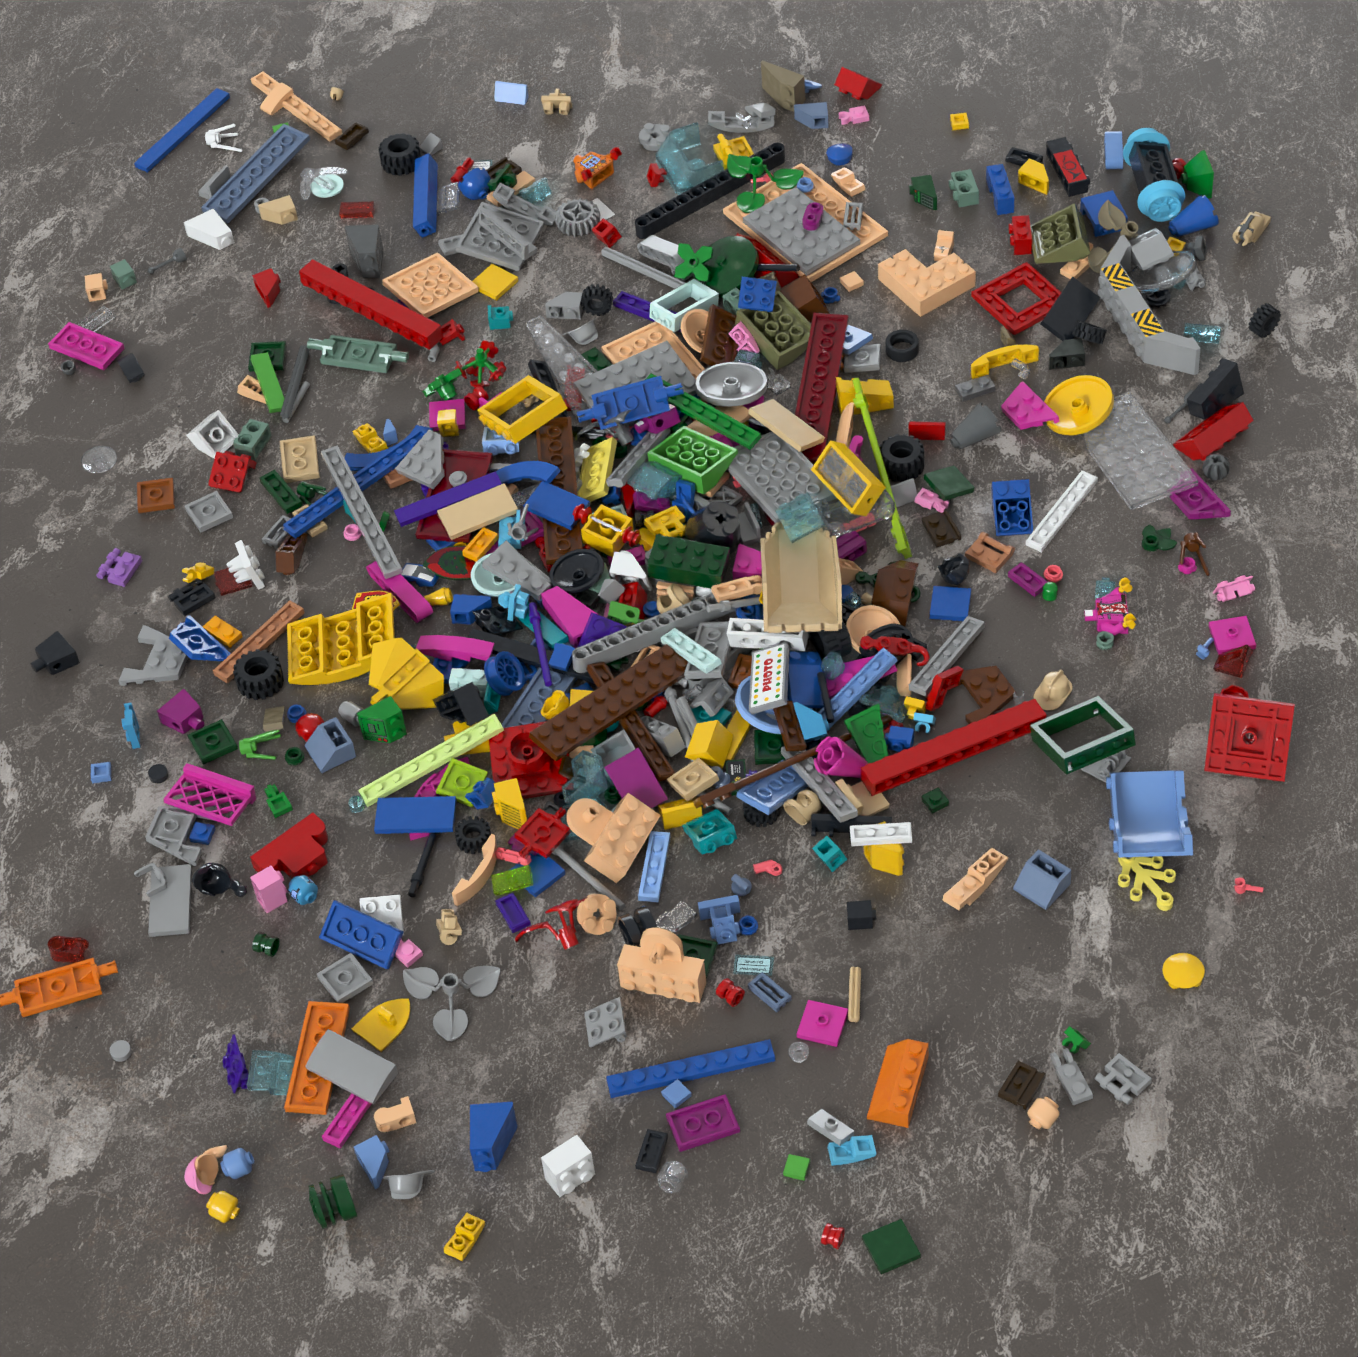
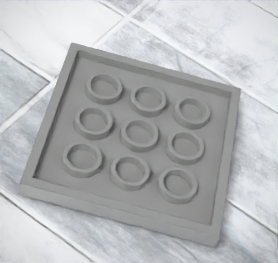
[456,202,544,271]

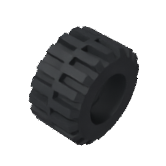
[378,133,421,176]
[879,434,924,482]
[810,620,852,662]
[233,649,284,700]

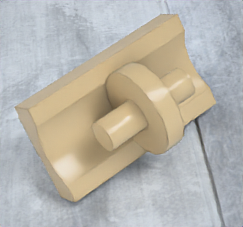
[541,88,573,115]
[436,909,462,945]

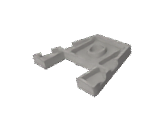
[119,625,188,686]
[145,803,221,866]

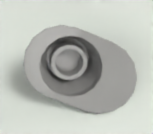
[559,318,598,345]
[383,1170,435,1199]

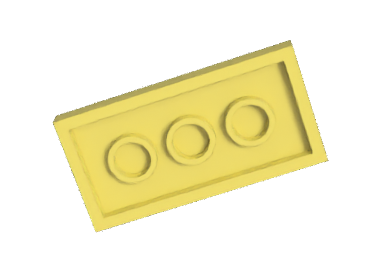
[577,437,617,502]

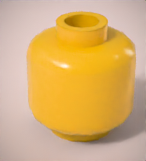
[206,1191,240,1223]

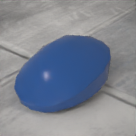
[826,143,853,166]

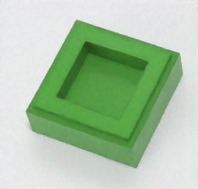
[783,1154,810,1181]

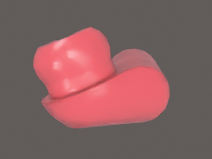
[753,860,783,876]

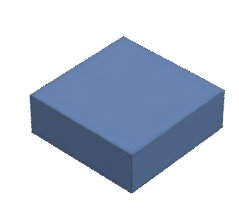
[91,762,112,784]
[661,1079,692,1109]

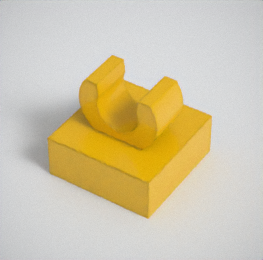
[904,696,926,720]

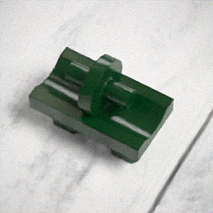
[488,164,517,191]

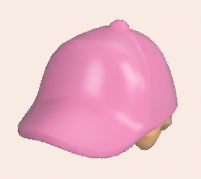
[184,1145,227,1194]

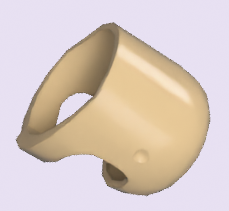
[657,583,690,614]
[783,790,822,825]

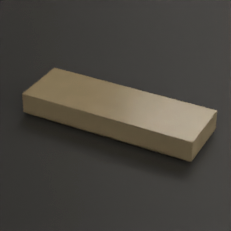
[263,706,286,732]

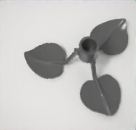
[575,409,634,446]

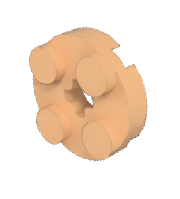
[577,894,617,935]

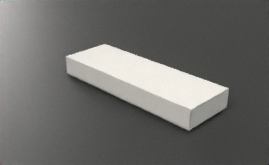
[850,822,912,846]

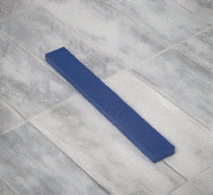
[134,88,230,173]

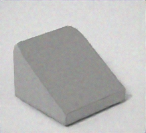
[420,133,443,156]
[598,579,625,605]

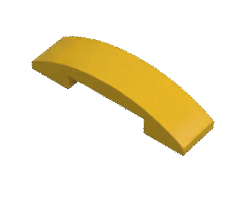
[971,345,1039,379]

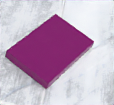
[604,747,668,808]
[666,1094,740,1152]

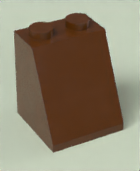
[780,274,830,323]

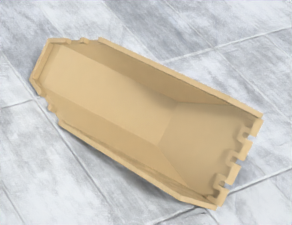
[760,520,842,633]

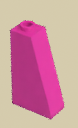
[541,586,597,649]

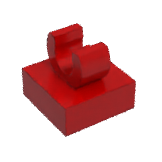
[646,163,667,187]

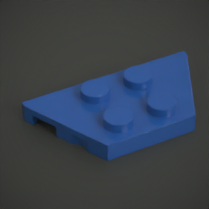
[169,615,231,661]

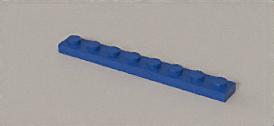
[606,1039,775,1098]

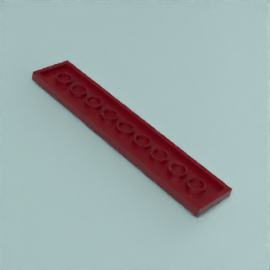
[795,313,849,464]

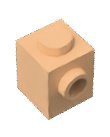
[85,273,108,302]

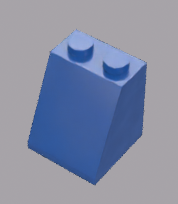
[470,1102,517,1172]

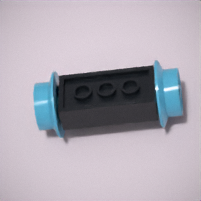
[1123,128,1185,222]

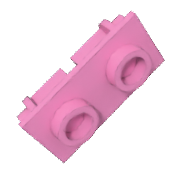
[1213,575,1255,602]

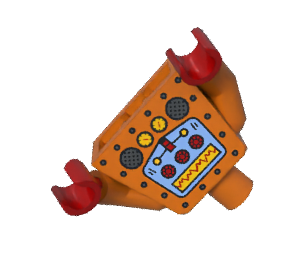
[573,147,622,189]

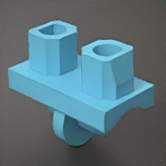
[498,584,529,621]

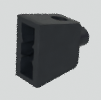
[30,631,80,675]

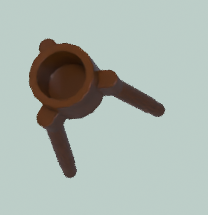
[1180,532,1210,576]

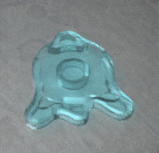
[859,685,905,723]

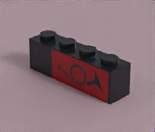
[1046,137,1090,197]

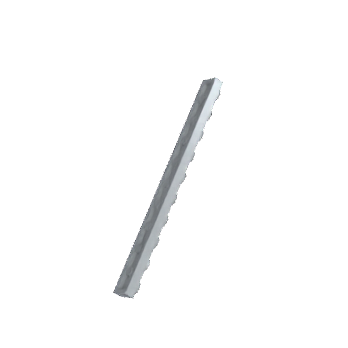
[321,445,403,579]

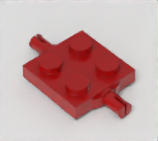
[515,808,571,859]

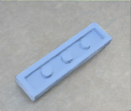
[638,831,671,902]

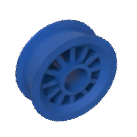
[484,651,525,696]

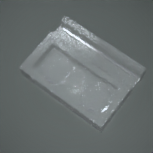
[437,182,460,216]

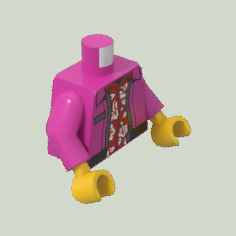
[1084,578,1136,636]

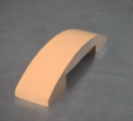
[452,834,497,906]

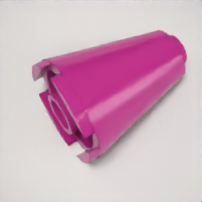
[814,736,868,778]

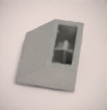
[1129,228,1174,270]

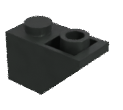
[1049,338,1085,370]

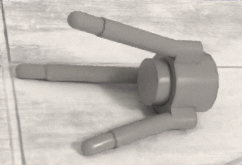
[507,504,539,540]

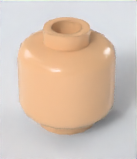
[1027,1097,1059,1130]

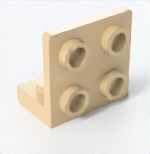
[835,779,889,816]

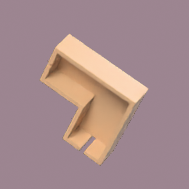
[878,249,976,317]

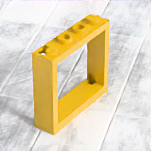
[477,375,567,444]

